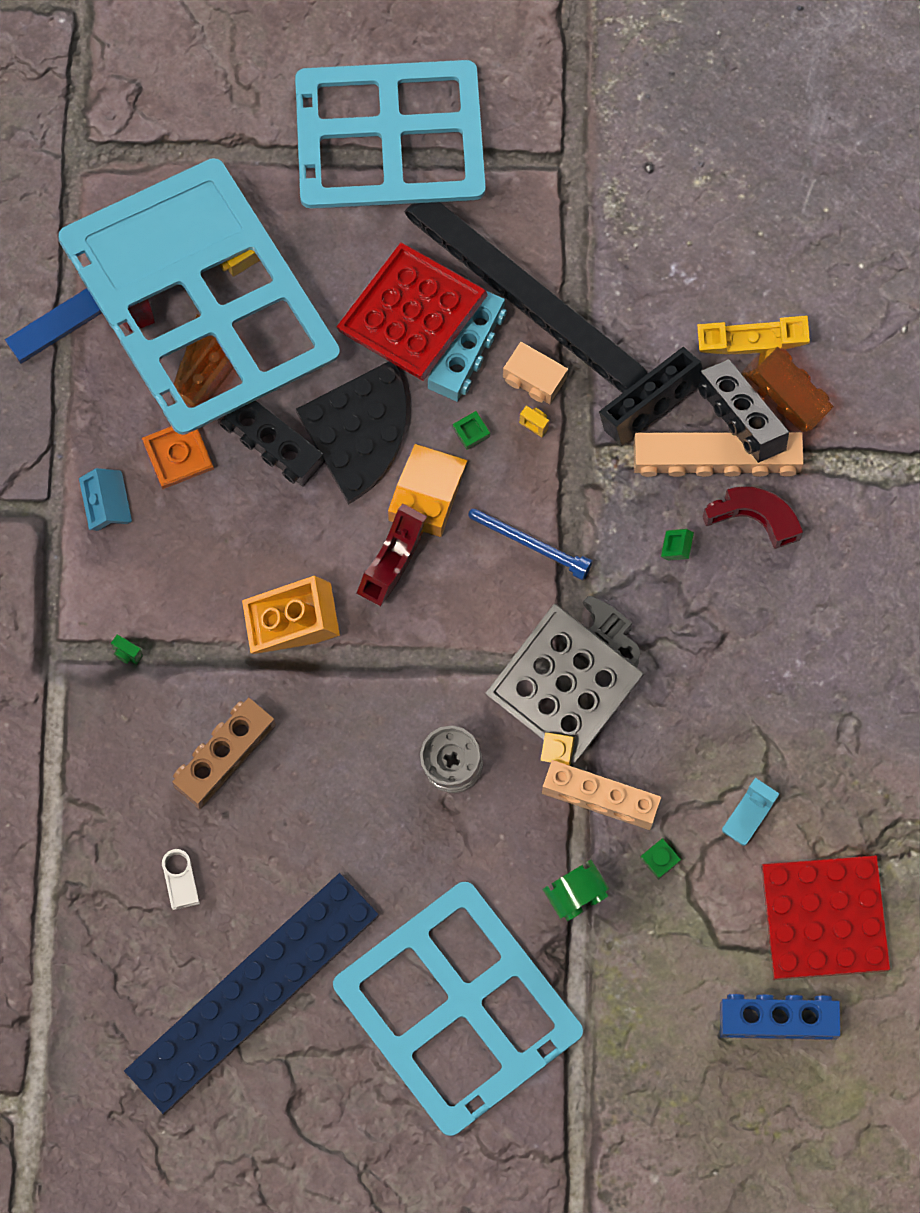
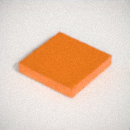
[142,426,214,490]

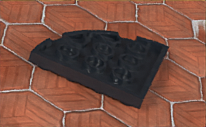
[296,361,406,505]

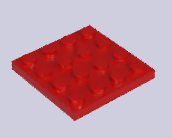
[336,242,488,381]
[761,856,890,980]

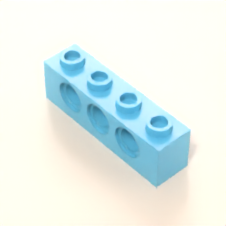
[428,291,507,402]

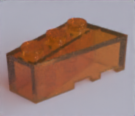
[171,314,234,408]
[741,346,834,432]

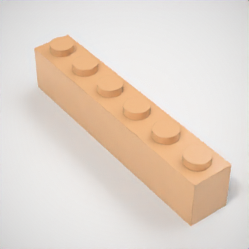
[634,432,803,477]

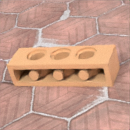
[542,760,661,830]

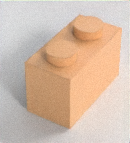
[503,342,568,404]

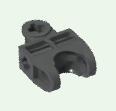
[560,596,640,667]

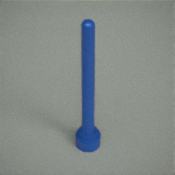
[468,509,593,581]

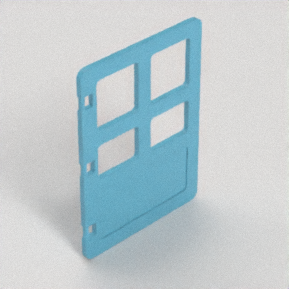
[58,158,339,435]

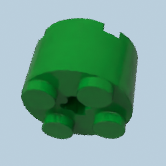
[542,859,609,921]

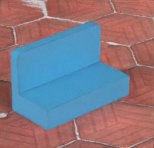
[79,468,132,531]

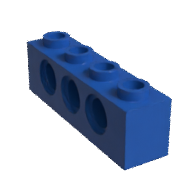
[720,994,840,1040]

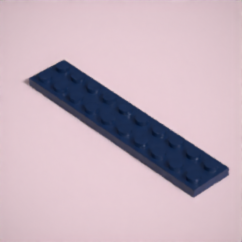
[124,873,379,1115]

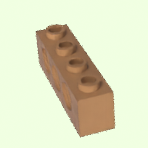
[172,697,276,809]

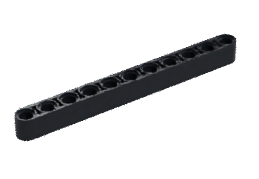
[405,202,648,393]

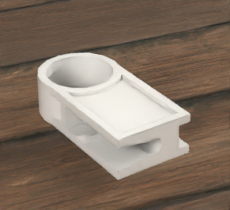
[162,849,200,910]

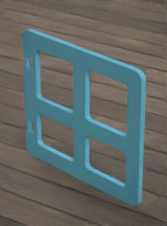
[295,60,485,208]
[333,882,583,1136]

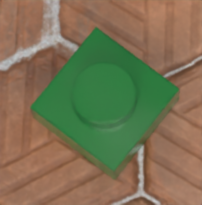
[452,411,490,450]
[661,529,694,561]
[111,634,143,665]
[640,838,681,880]

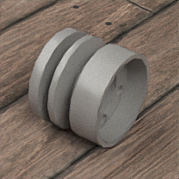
[420,726,483,793]

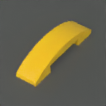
[697,316,810,354]

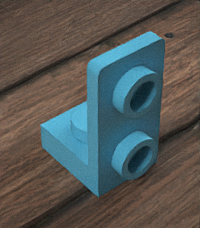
[722,778,779,846]

